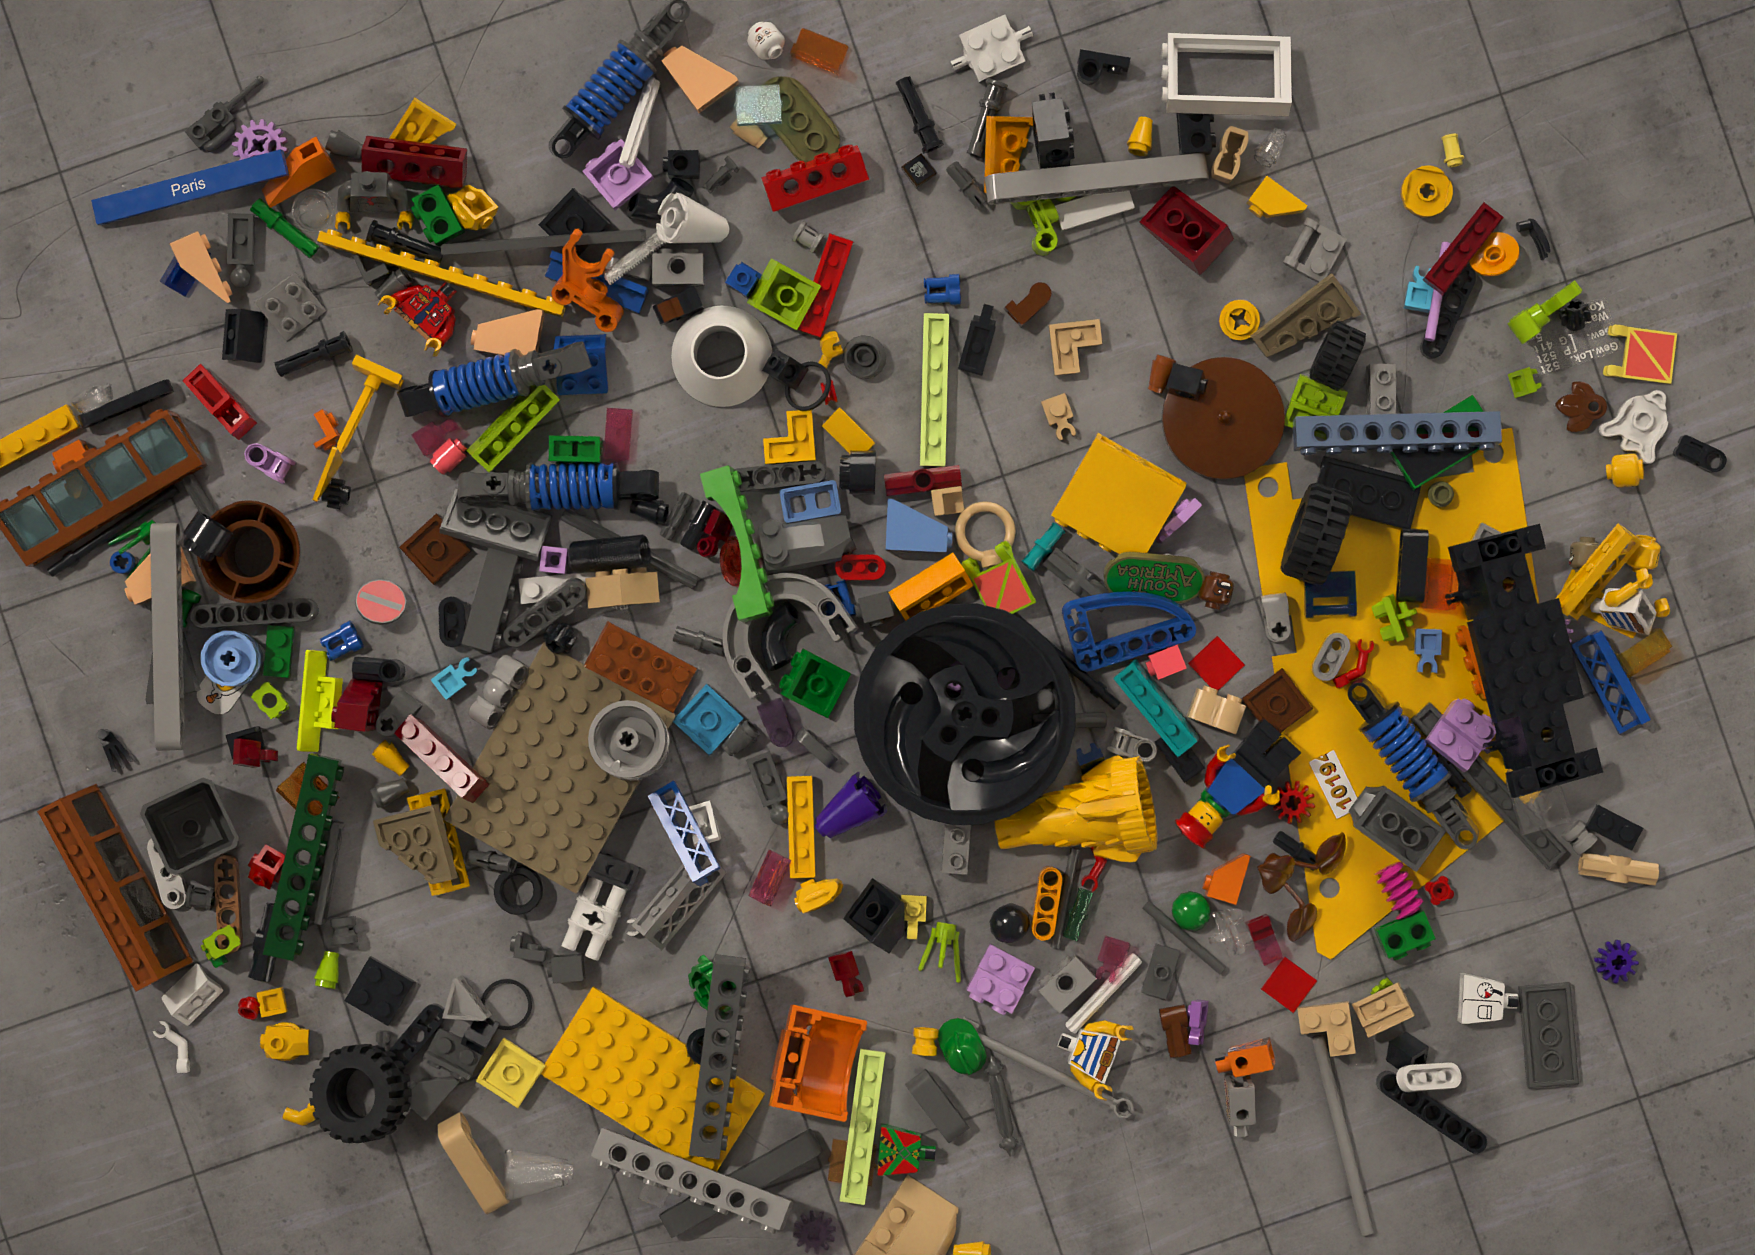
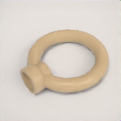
[955,502,1016,568]

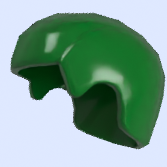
[1172,891,1211,932]

